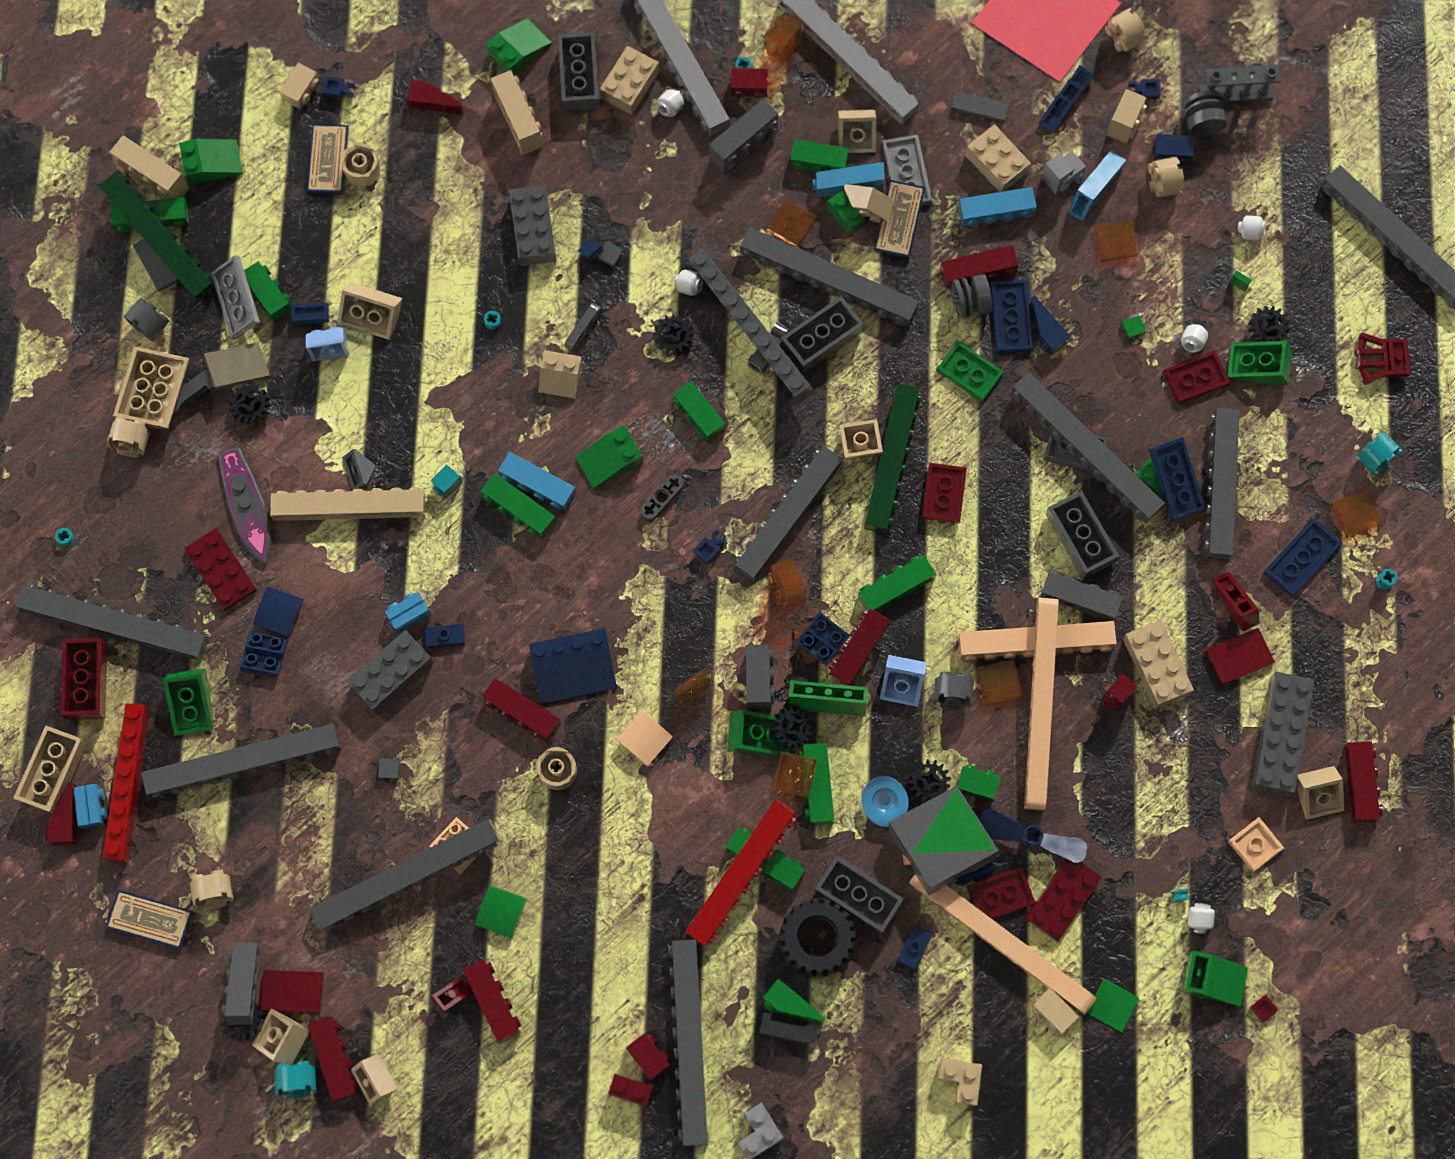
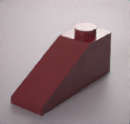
[407,80,463,114]
[1212,572,1260,631]
[45,783,77,845]

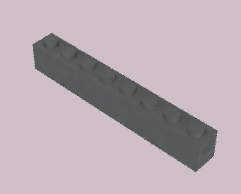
[1204,408,1240,560]
[734,446,842,583]

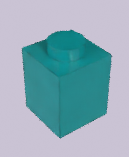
[431,464,462,498]

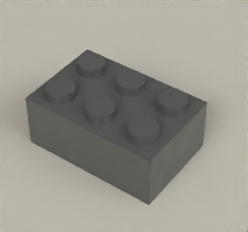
[746,644,774,711]

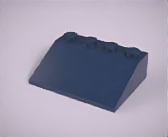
[529,628,617,705]

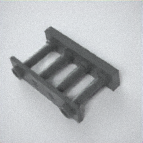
[1198,64,1281,104]

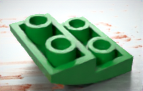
[475,885,527,938]

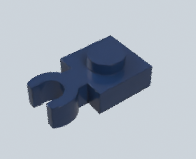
[322,76,356,98]
[1128,79,1161,99]
[693,530,726,565]

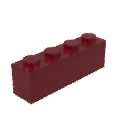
[940,245,1019,289]
[829,608,891,686]
[482,678,561,742]
[1344,741,1382,823]
[463,959,522,1044]
[308,1016,360,1102]

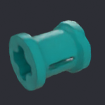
[1376,569,1398,590]

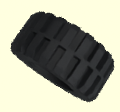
[779,899,856,978]

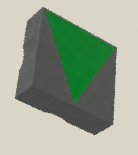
[888,786,999,896]

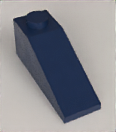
[1030,295,1070,356]

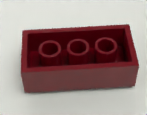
[60,638,107,720]

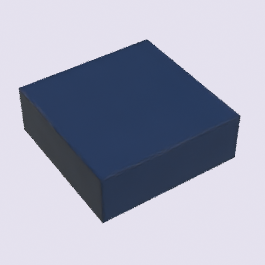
[578,239,603,262]

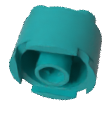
[1356,431,1403,476]
[274,1061,317,1099]

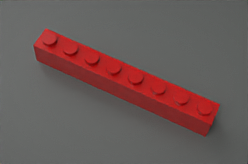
[103,703,150,863]
[685,800,796,946]

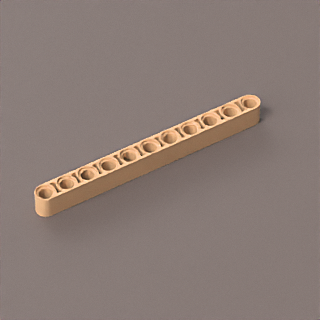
[1024,598,1058,811]
[909,874,1097,1015]

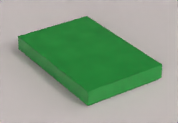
[936,341,1004,402]

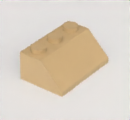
[337,282,402,340]

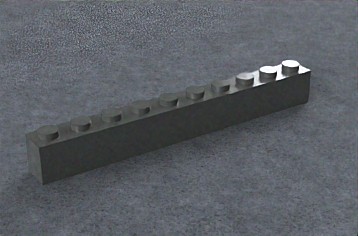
[1321,165,1455,310]
[740,227,919,326]
[688,248,814,404]
[1011,372,1165,523]
[15,584,209,661]
[142,723,341,799]
[309,819,501,931]
[669,940,708,1147]

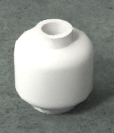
[657,89,684,117]
[1238,215,1266,240]
[674,270,703,296]
[1181,324,1208,352]
[1188,903,1215,933]

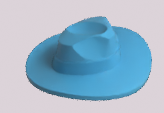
[861,776,908,827]

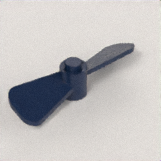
[979,809,1087,863]

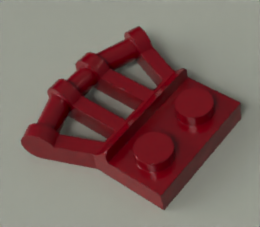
[1354,333,1411,385]

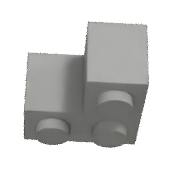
[1042,151,1086,195]
[738,1102,783,1159]

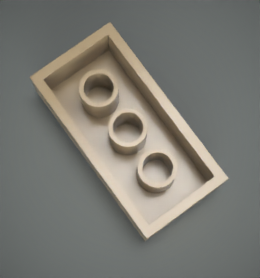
[491,70,544,156]
[110,135,189,199]
[1123,620,1194,709]
[14,726,87,814]

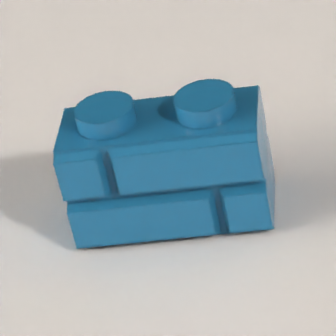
[385,592,431,634]
[73,784,108,829]

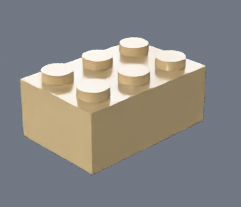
[600,46,659,115]
[965,124,1031,192]

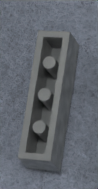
[1040,571,1122,621]
[222,943,260,1025]

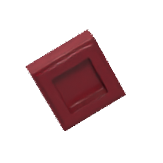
[1249,994,1278,1023]

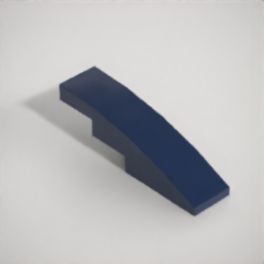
[1038,65,1095,134]

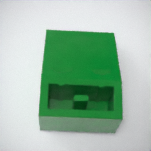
[1181,950,1248,1007]

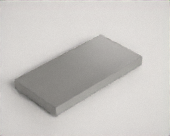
[882,135,933,205]
[211,255,260,339]

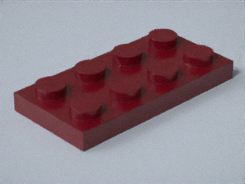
[184,528,257,611]
[1024,859,1101,942]

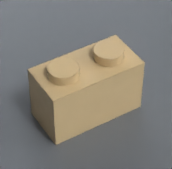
[279,63,320,109]
[1031,988,1079,1035]
[351,1054,398,1105]

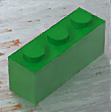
[790,139,848,173]
[244,261,291,322]
[673,381,726,442]

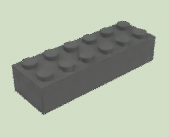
[1251,671,1315,797]

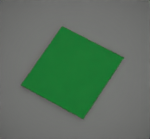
[1087,979,1140,1032]

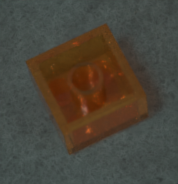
[763,11,803,66]
[768,557,807,610]

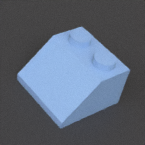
[306,327,349,361]
[880,655,926,707]

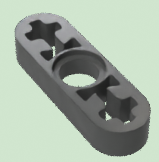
[564,303,602,352]
[641,475,683,521]

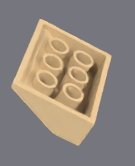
[113,346,190,429]

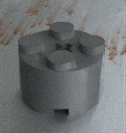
[123,298,169,341]
[933,671,974,710]

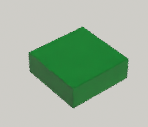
[1229,271,1252,292]
[1121,315,1146,340]

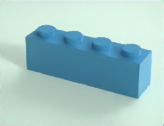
[958,187,1037,227]
[498,452,576,511]

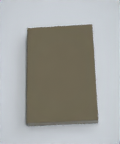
[203,342,270,390]

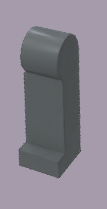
[748,322,790,375]
[173,371,218,416]
[760,1013,818,1044]

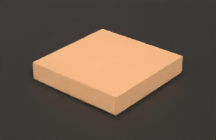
[1228,817,1284,872]

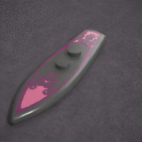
[218,448,271,565]

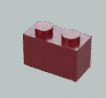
[731,68,768,98]
[1102,674,1138,712]
[626,1033,670,1081]
[608,1074,653,1107]

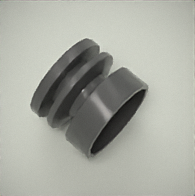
[1183,90,1228,136]
[951,274,992,319]

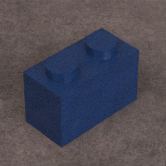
[1154,134,1194,165]

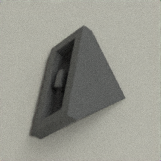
[342,449,376,490]

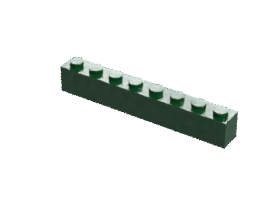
[99,171,215,301]
[864,383,922,534]

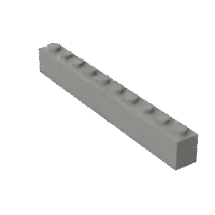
[634,0,730,136]
[778,0,919,125]

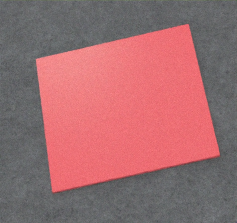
[971,0,1121,82]

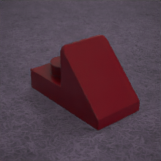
[430,977,472,1013]

